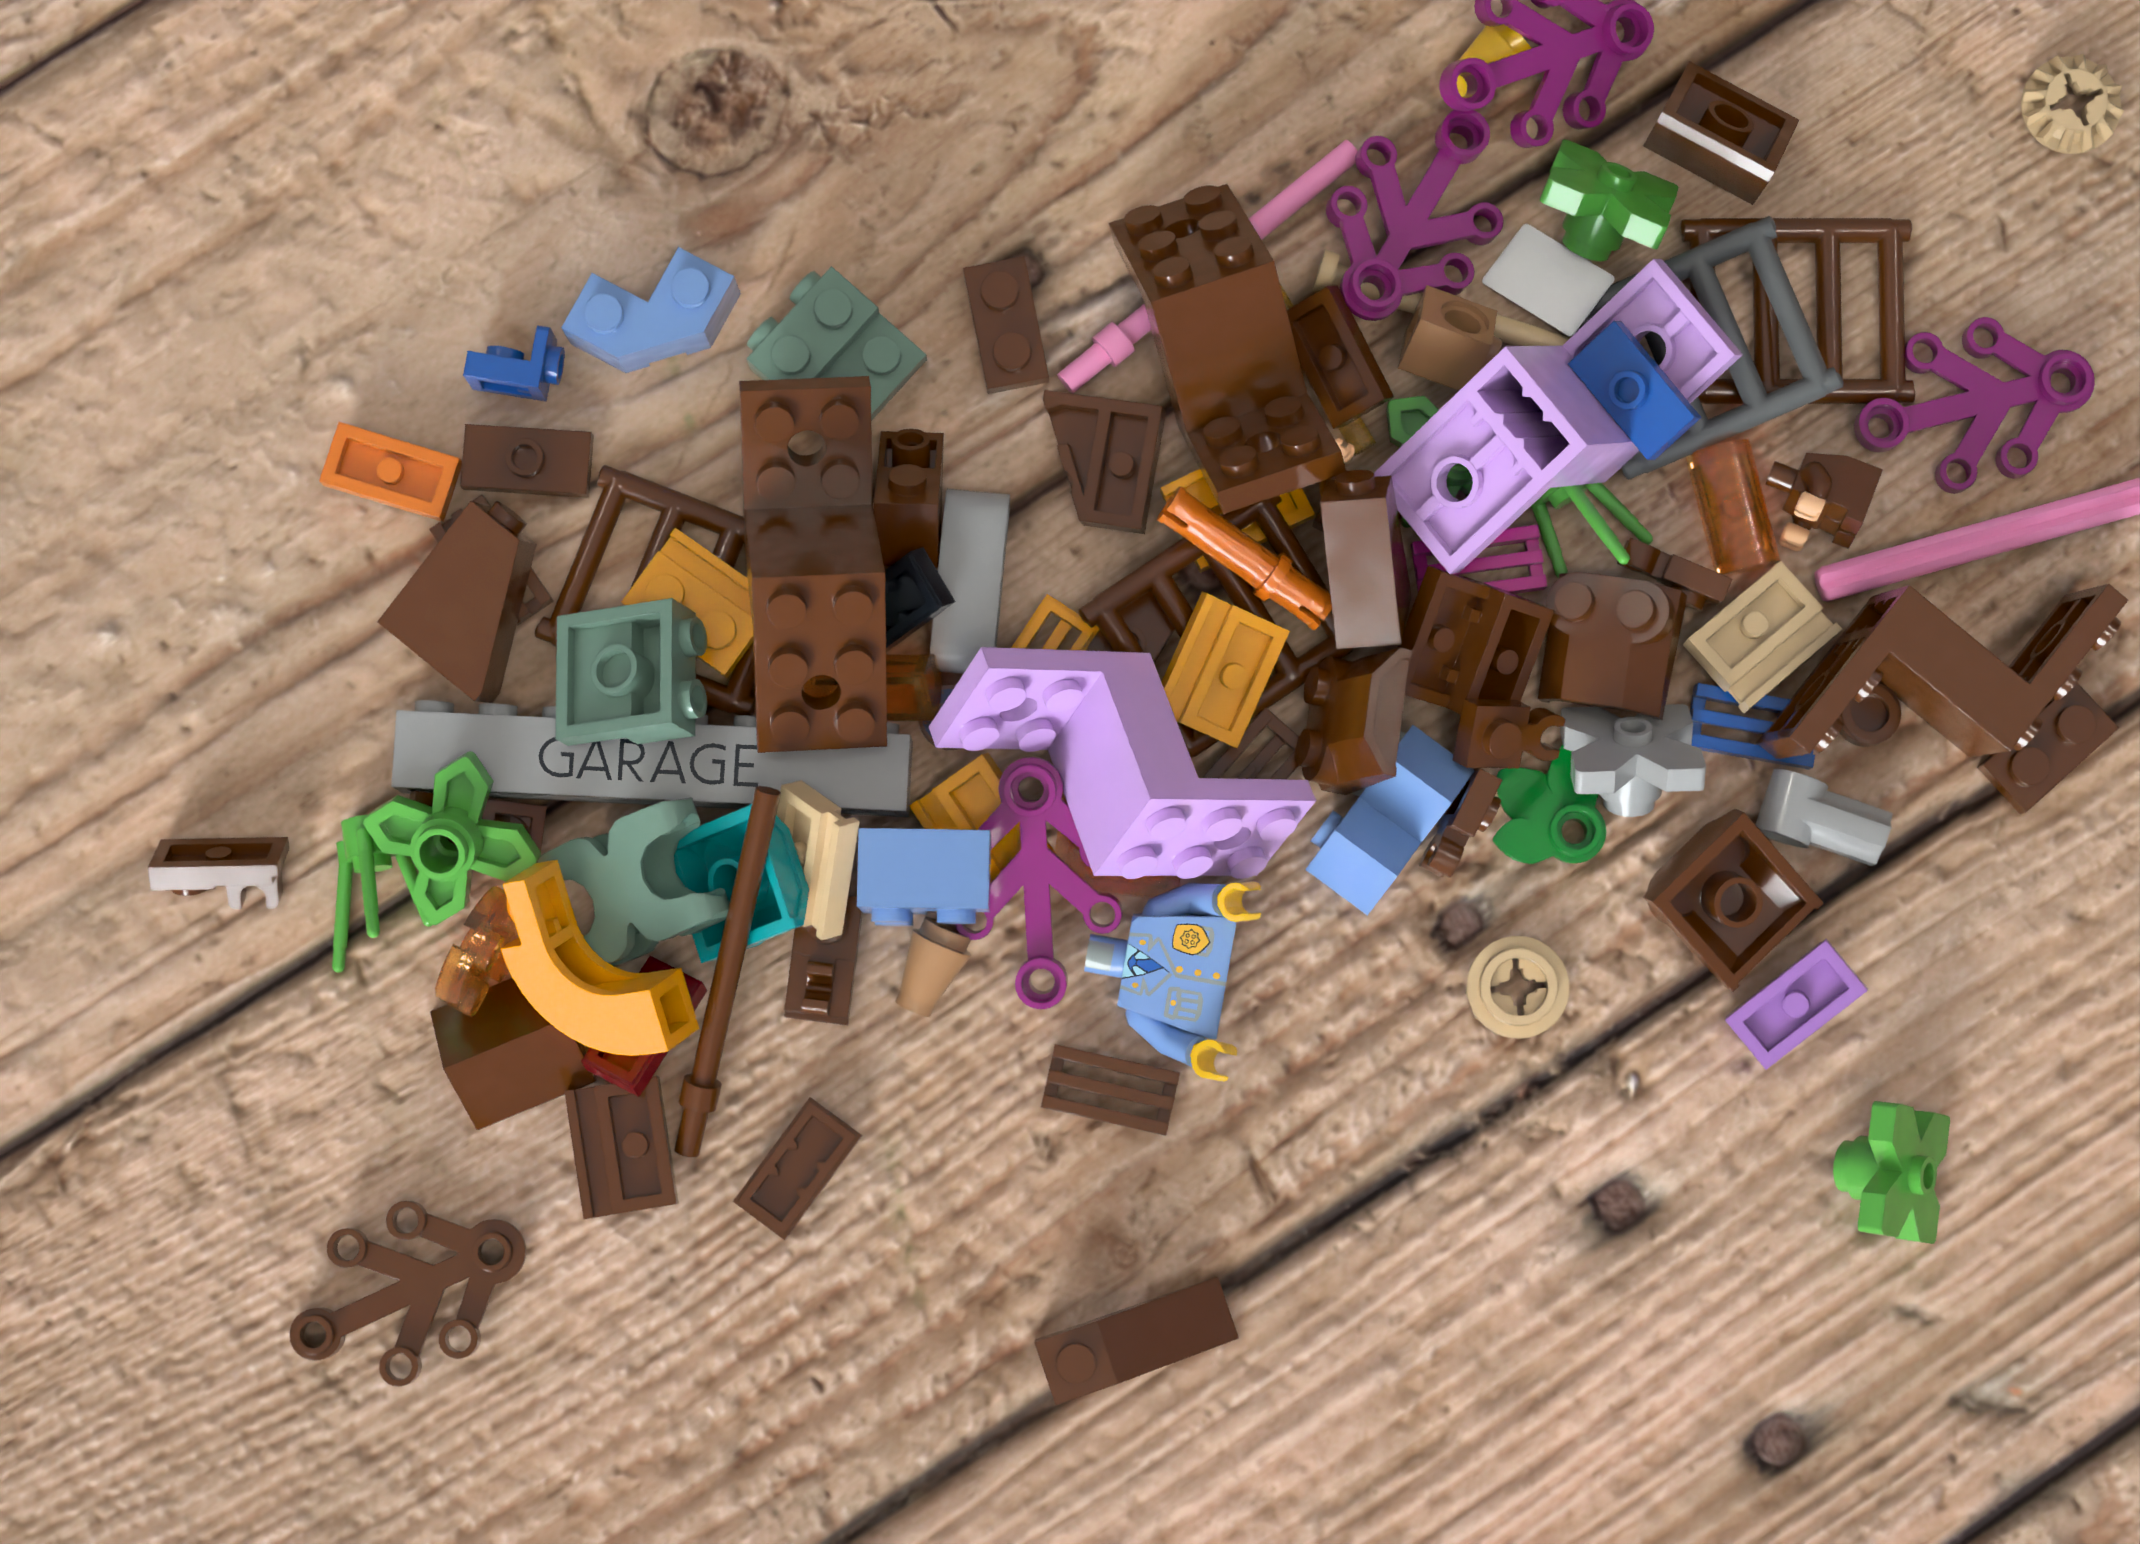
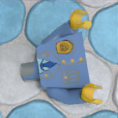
[1084,881,1261,1082]

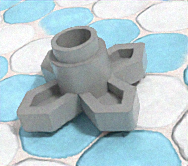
[1560,704,1706,817]

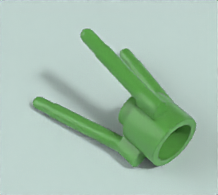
[1530,483,1653,578]
[332,814,432,973]

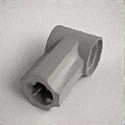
[1755,769,1893,866]

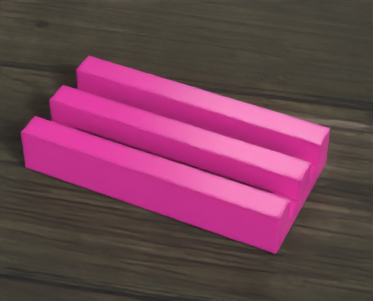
[1411,524,1547,594]

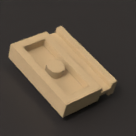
[1683,561,1843,714]
[777,780,860,940]

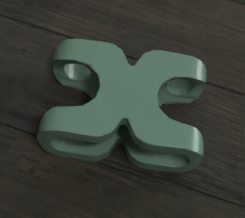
[538,797,730,966]

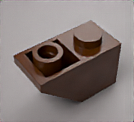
[874,429,944,568]

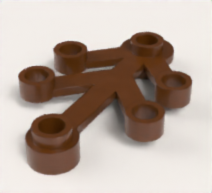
[289,1201,527,1387]

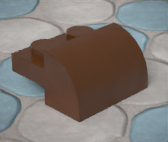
[1398,565,1555,715]

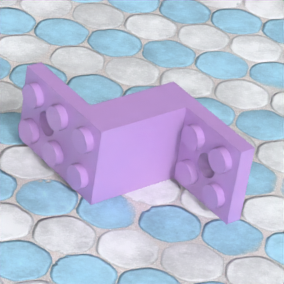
[1374,259,1743,574]
[929,647,1316,879]

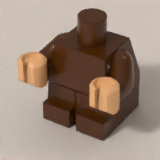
[1765,453,1883,551]

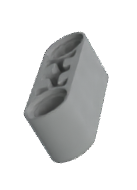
[929,489,1010,674]

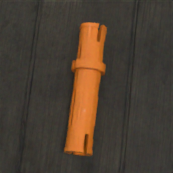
[1157,486,1332,631]

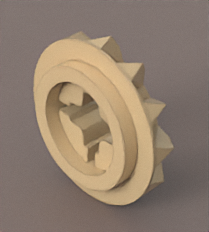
[2021,54,2124,154]
[1466,936,1569,1039]

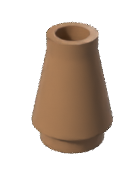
[895,917,971,1017]

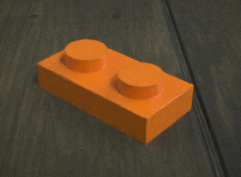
[319,422,462,522]

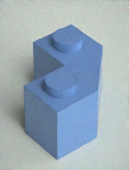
[561,247,741,373]
[1305,725,1474,916]

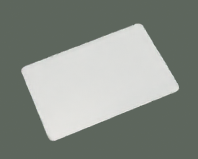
[1482,224,1615,336]

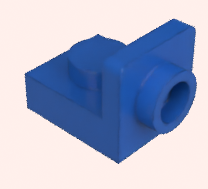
[463,325,565,402]

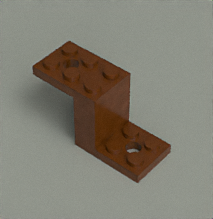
[1109,184,1346,514]
[739,376,887,753]
[1756,584,2128,759]

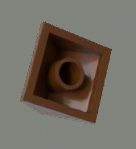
[1643,61,1799,205]
[430,978,598,1130]

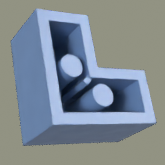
[857,828,991,926]

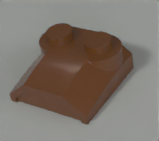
[1538,572,1688,720]
[1295,648,1412,795]
[1643,809,1824,992]

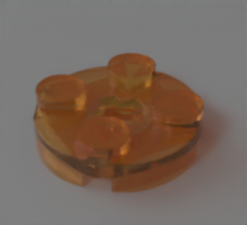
[435,886,518,1017]

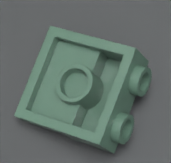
[747,266,927,421]
[555,598,707,746]

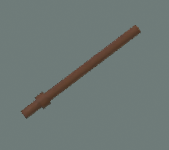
[674,786,781,1157]

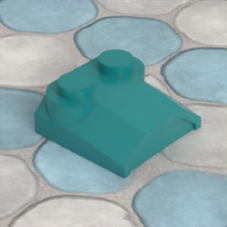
[674,804,809,963]

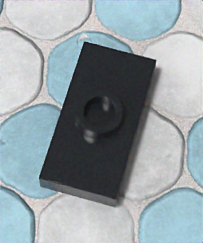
[885,547,956,653]

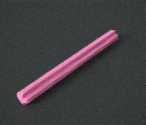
[1814,478,2140,602]

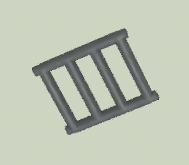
[1576,216,1844,480]

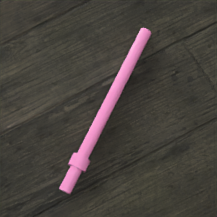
[1057,140,1357,394]

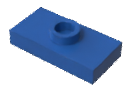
[1568,320,1702,460]

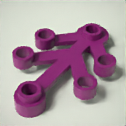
[1439,0,1654,148]
[1325,110,1504,321]
[1854,317,2095,494]
[955,757,1123,1009]

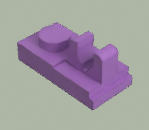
[1725,939,1868,1070]

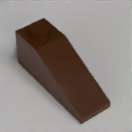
[1034,1277,1239,1405]

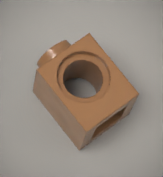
[1398,285,1502,391]

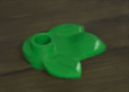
[1492,745,1606,864]

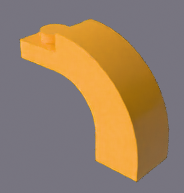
[500,860,700,1056]

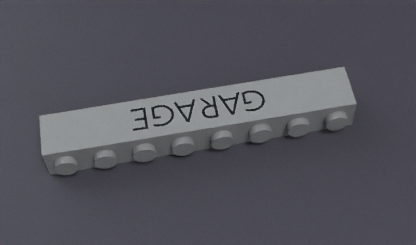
[391,700,913,817]

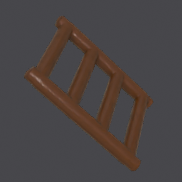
[1680,218,1916,404]
[535,465,755,716]
[1078,495,1355,758]

